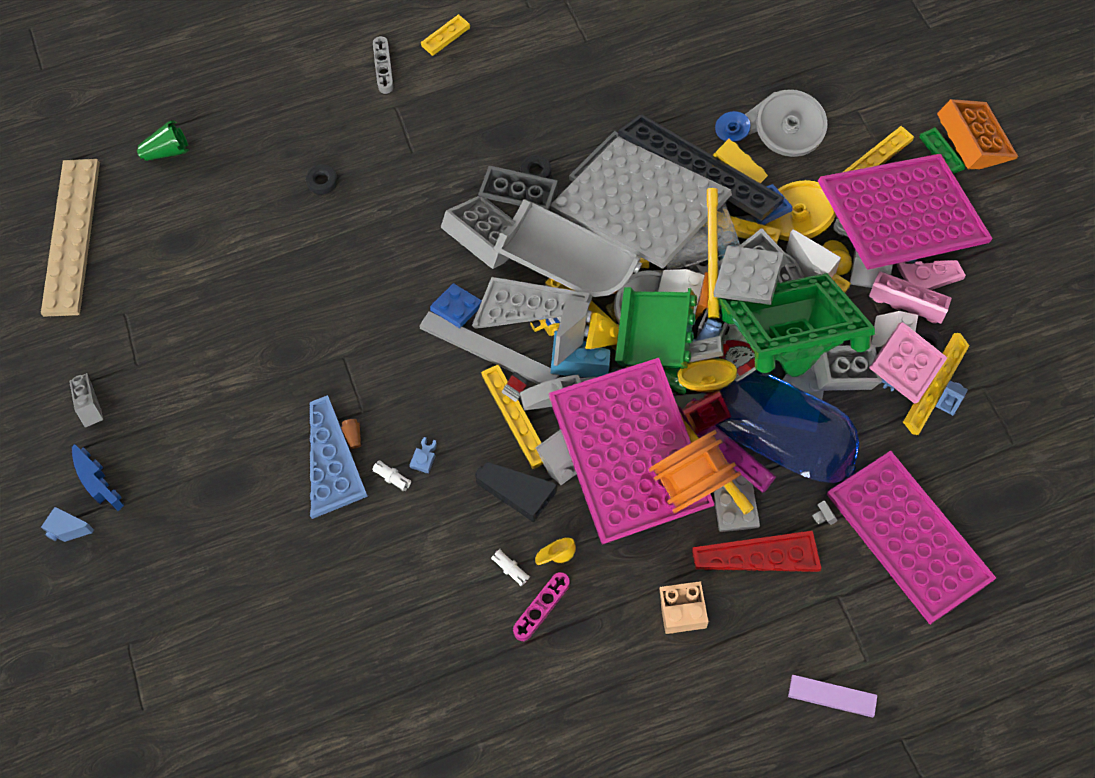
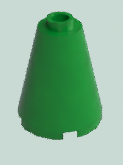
[137,120,189,161]

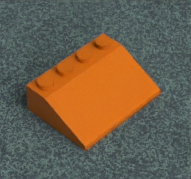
[937,99,1018,169]

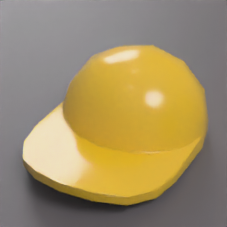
[822,240,852,275]
[535,538,576,565]

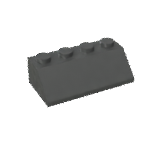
[478,166,558,211]

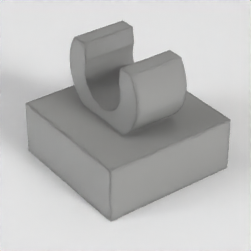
[812,500,838,525]

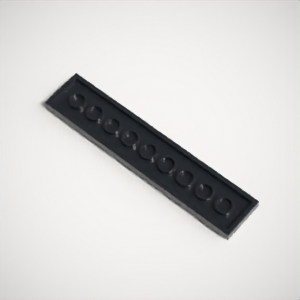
[618,114,784,221]

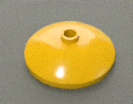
[678,358,737,392]

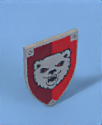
[718,339,756,382]

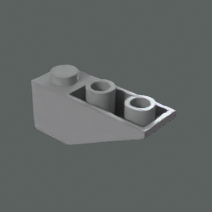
[69,373,103,427]

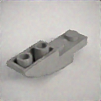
[520,375,596,410]

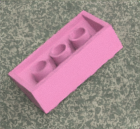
[869,271,952,324]

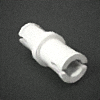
[373,460,411,491]
[491,549,530,586]

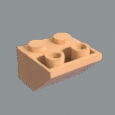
[660,581,708,634]

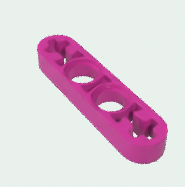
[513,573,570,641]

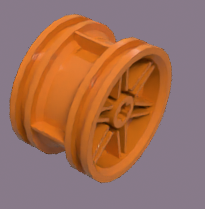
[648,430,742,513]

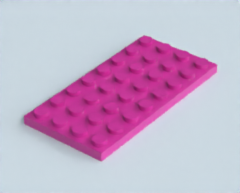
[827,451,996,625]

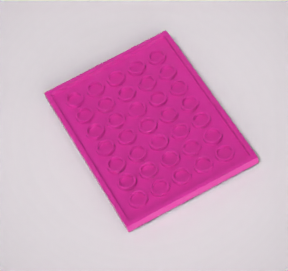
[818,154,993,270]
[548,358,714,545]

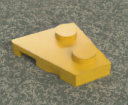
[585,313,619,349]

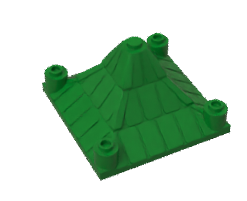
[718,273,875,377]

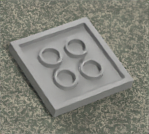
[713,246,784,305]

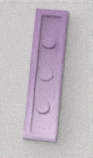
[788,675,877,717]

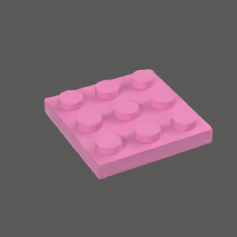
[869,322,948,404]

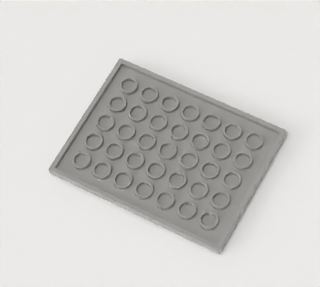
[551,137,732,268]

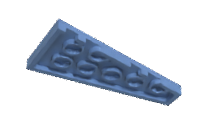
[310,395,368,519]

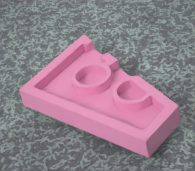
[897,260,966,290]

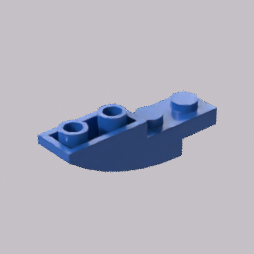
[72,444,124,511]

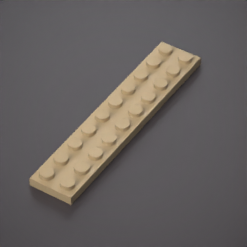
[41,159,100,317]

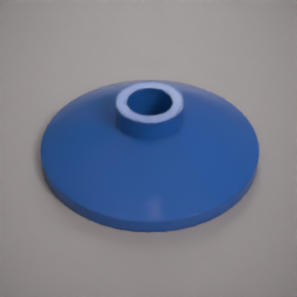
[715,111,751,142]

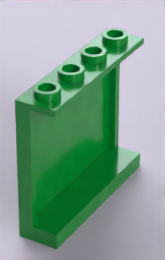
[615,287,697,368]

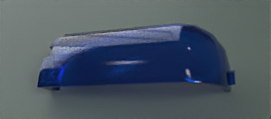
[715,369,859,483]

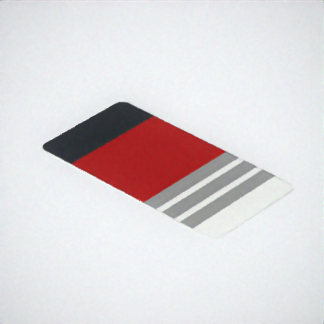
[502,372,529,402]

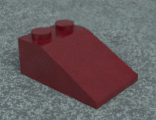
[683,390,731,434]

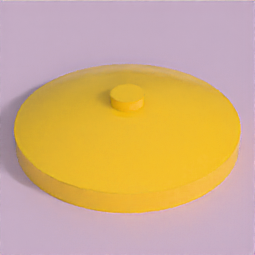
[765,180,836,241]

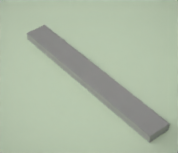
[420,312,560,384]

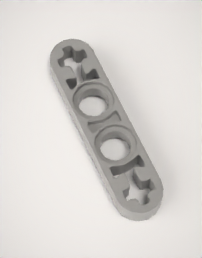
[373,36,394,94]

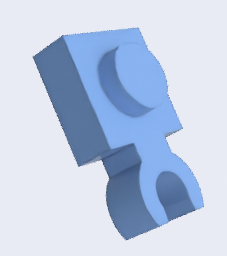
[410,437,437,474]

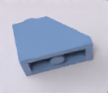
[935,381,968,416]
[41,507,94,542]

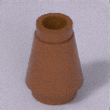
[341,419,361,449]

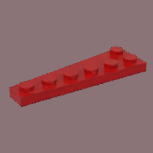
[692,531,821,572]

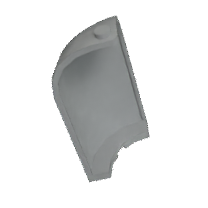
[493,199,642,297]

